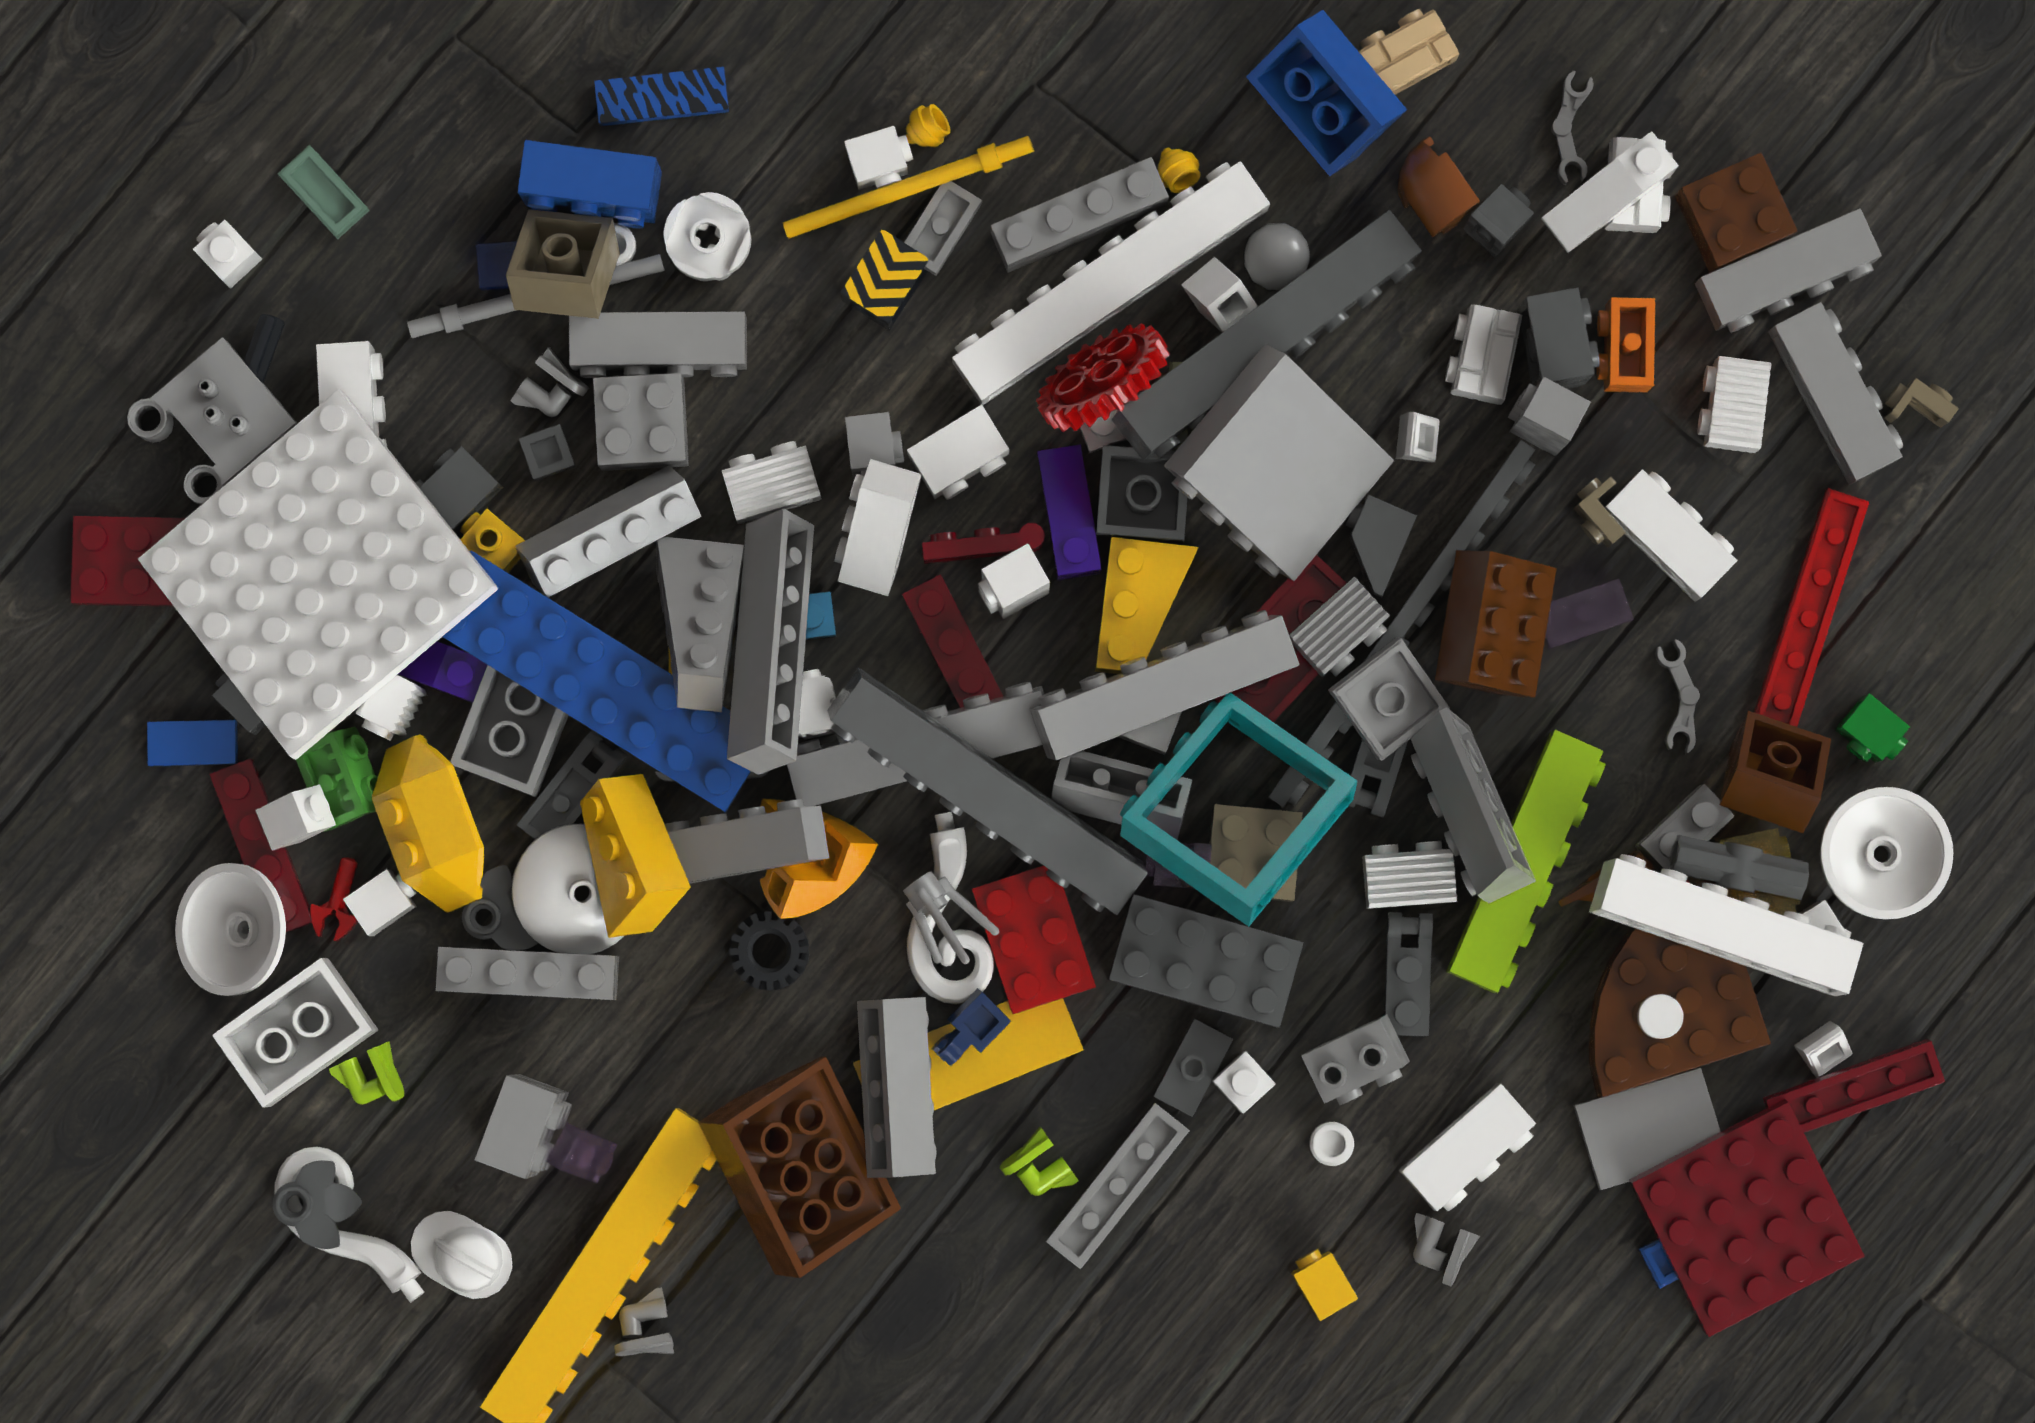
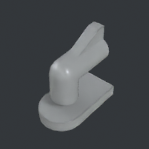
[510,347,589,417]
[1413,1213,1480,1286]
[614,1287,674,1356]

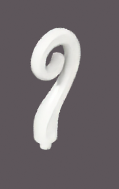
[907,812,994,1004]
[274,1147,424,1303]

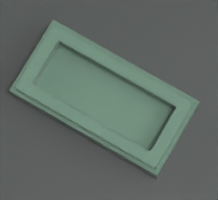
[278,145,370,239]

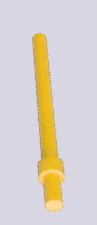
[783,136,1034,239]

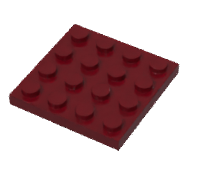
[1629,1099,1864,1337]

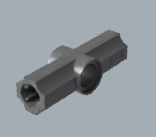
[1669,835,1809,900]

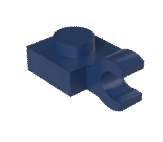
[931,988,1011,1066]

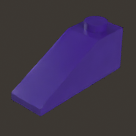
[1037,445,1101,581]
[397,641,487,703]

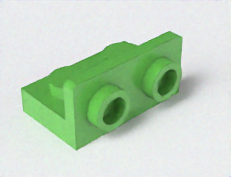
[296,727,378,832]

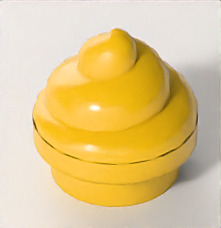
[906,104,950,148]
[1157,148,1200,193]

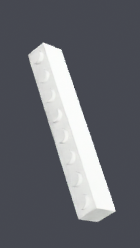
[952,161,1270,406]

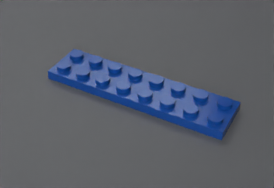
[442,550,751,812]

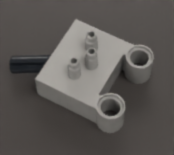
[127,314,298,506]

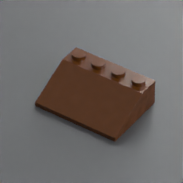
[698,1056,901,1278]

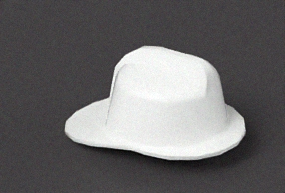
[411,1211,512,1299]

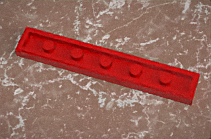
[1754,488,1869,727]

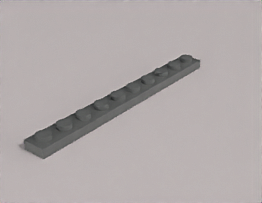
[1267,440,1536,809]

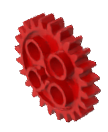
[1036,323,1170,432]

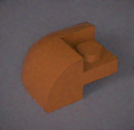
[1398,136,1480,238]

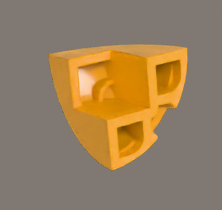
[760,798,878,919]

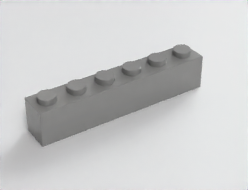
[727,508,814,775]
[1029,610,1300,760]
[787,682,1044,807]

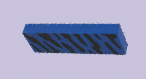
[594,67,729,126]

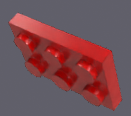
[972,866,1096,1014]

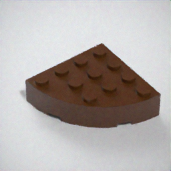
[1589,879,1771,1097]

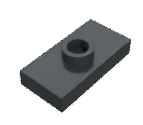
[1153,1019,1233,1117]

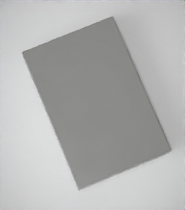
[1573,1068,1721,1190]

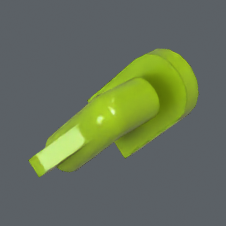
[329,1041,404,1105]
[1000,1127,1079,1196]

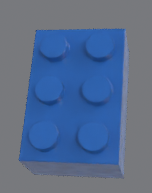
[1246,10,1407,176]
[518,140,662,228]

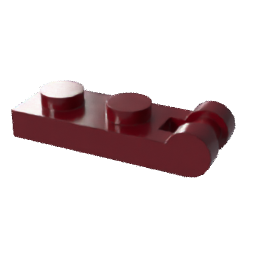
[922,523,1045,564]

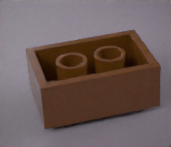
[1435,550,1557,698]

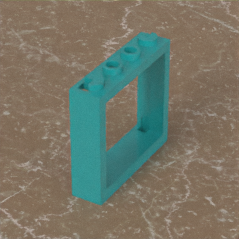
[1120,693,1358,927]

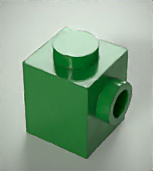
[1835,693,1910,763]

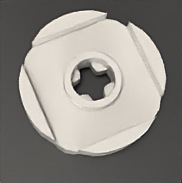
[664,192,752,281]

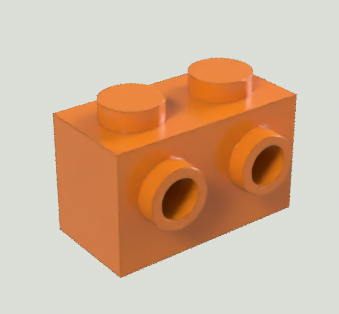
[1596,297,1655,392]

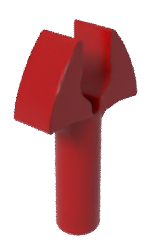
[310,857,358,941]

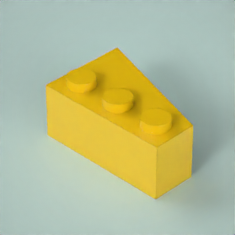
[1095,537,1199,674]
[580,774,691,938]

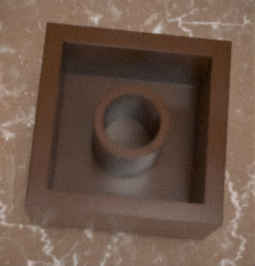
[1675,152,1798,273]
[1719,711,1831,833]

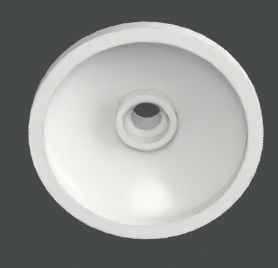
[1820,787,1953,919]
[512,824,624,954]
[175,863,286,996]

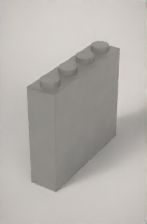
[1164,344,1394,581]

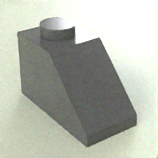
[1463,184,1534,258]
[1345,495,1417,599]

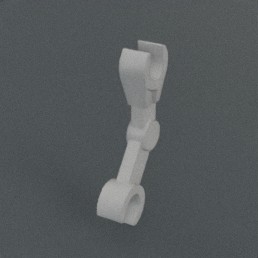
[1551,71,1593,185]
[1655,640,1700,754]

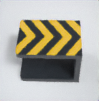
[840,230,928,331]

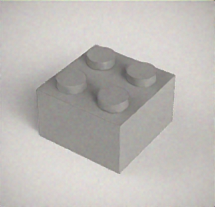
[593,373,689,471]

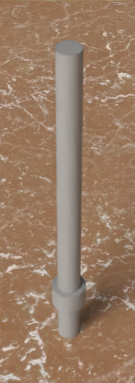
[407,254,665,338]

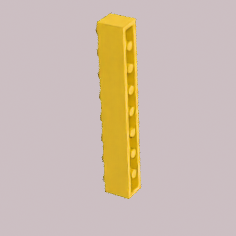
[480,1108,717,1423]

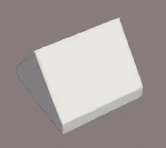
[1396,412,1440,462]
[1794,1021,1853,1078]

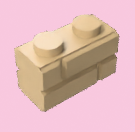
[1358,9,1459,95]

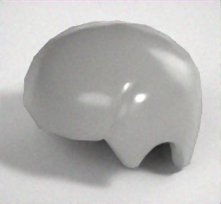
[1244,223,1310,290]

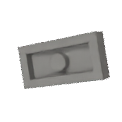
[904,181,982,276]

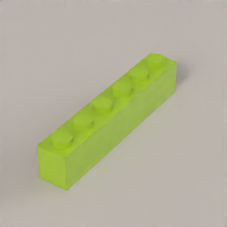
[1446,730,1606,993]

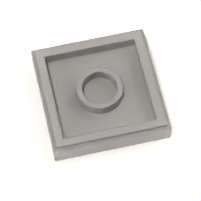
[1328,637,1450,761]

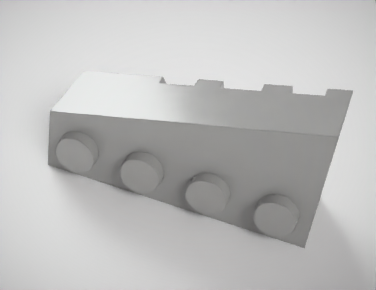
[656,537,744,712]

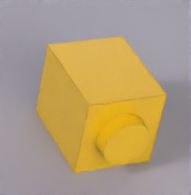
[1291,1249,1358,1321]

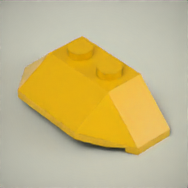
[371,734,484,913]

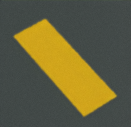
[853,998,1084,1110]

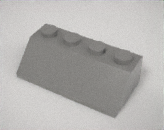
[1411,707,1536,904]

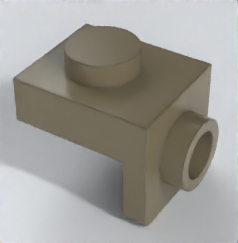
[1884,378,1959,428]
[1574,477,1626,548]

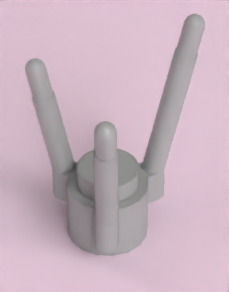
[903,871,999,964]

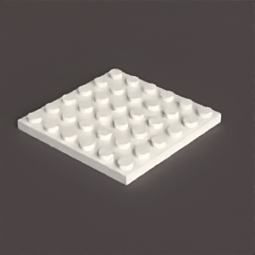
[138,389,499,760]

